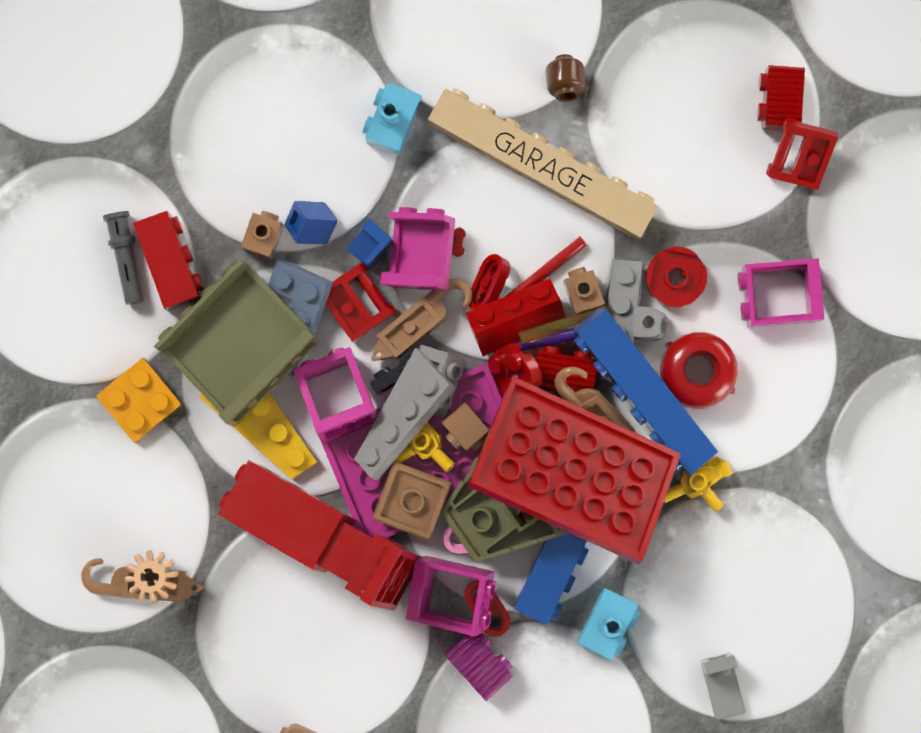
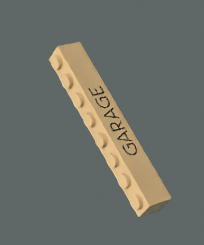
[428,88,658,241]

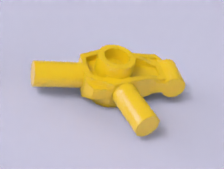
[395,422,455,472]
[664,456,733,513]

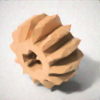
[125,550,179,603]

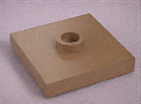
[372,461,452,541]

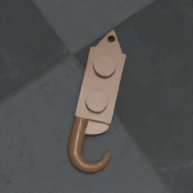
[371,278,472,362]
[555,367,635,432]
[81,558,204,602]

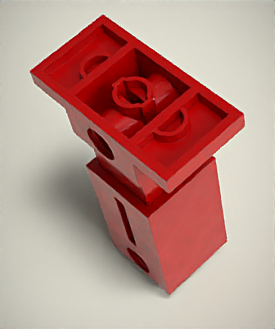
[218,460,423,611]

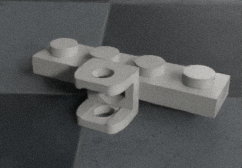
[599,259,667,382]

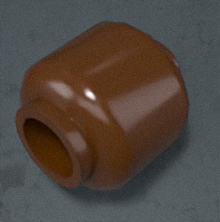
[545,54,586,102]

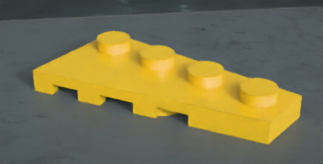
[199,393,318,479]

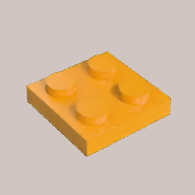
[96,358,183,443]

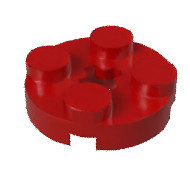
[646,246,707,308]
[488,343,543,398]

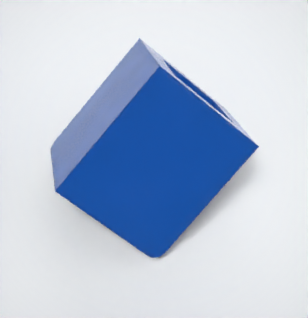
[284,201,338,244]
[347,218,393,269]

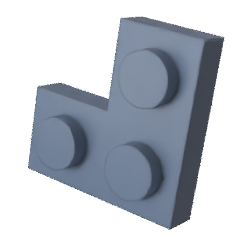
[268,259,333,334]

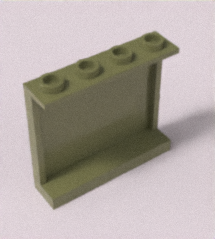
[154,260,322,427]

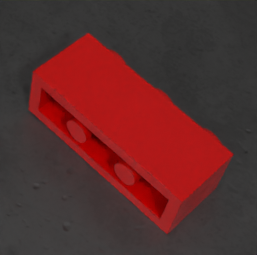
[133,211,204,311]
[465,278,567,356]

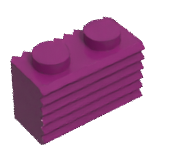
[445,632,514,701]

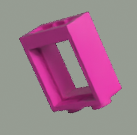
[738,258,825,328]
[293,347,378,443]
[406,555,496,636]

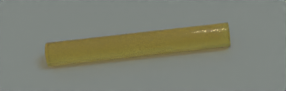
[518,305,608,344]

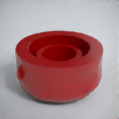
[660,332,738,409]

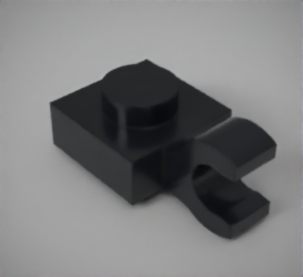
[370,351,412,396]

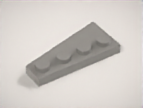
[354,348,456,481]

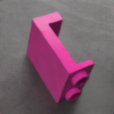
[380,207,455,291]

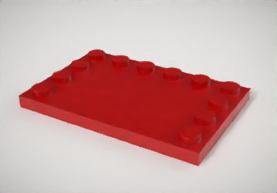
[467,376,681,565]

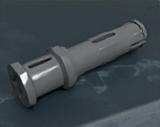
[102,211,143,305]

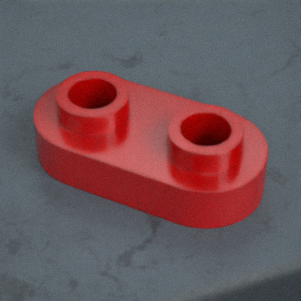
[469,254,510,310]
[464,579,510,637]

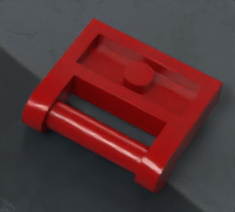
[766,117,838,190]
[326,262,397,343]

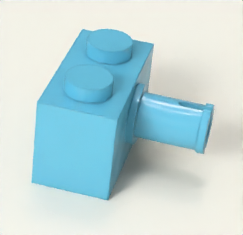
[362,82,422,156]
[577,587,640,660]

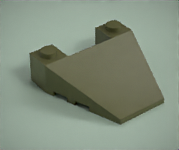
[441,456,568,563]

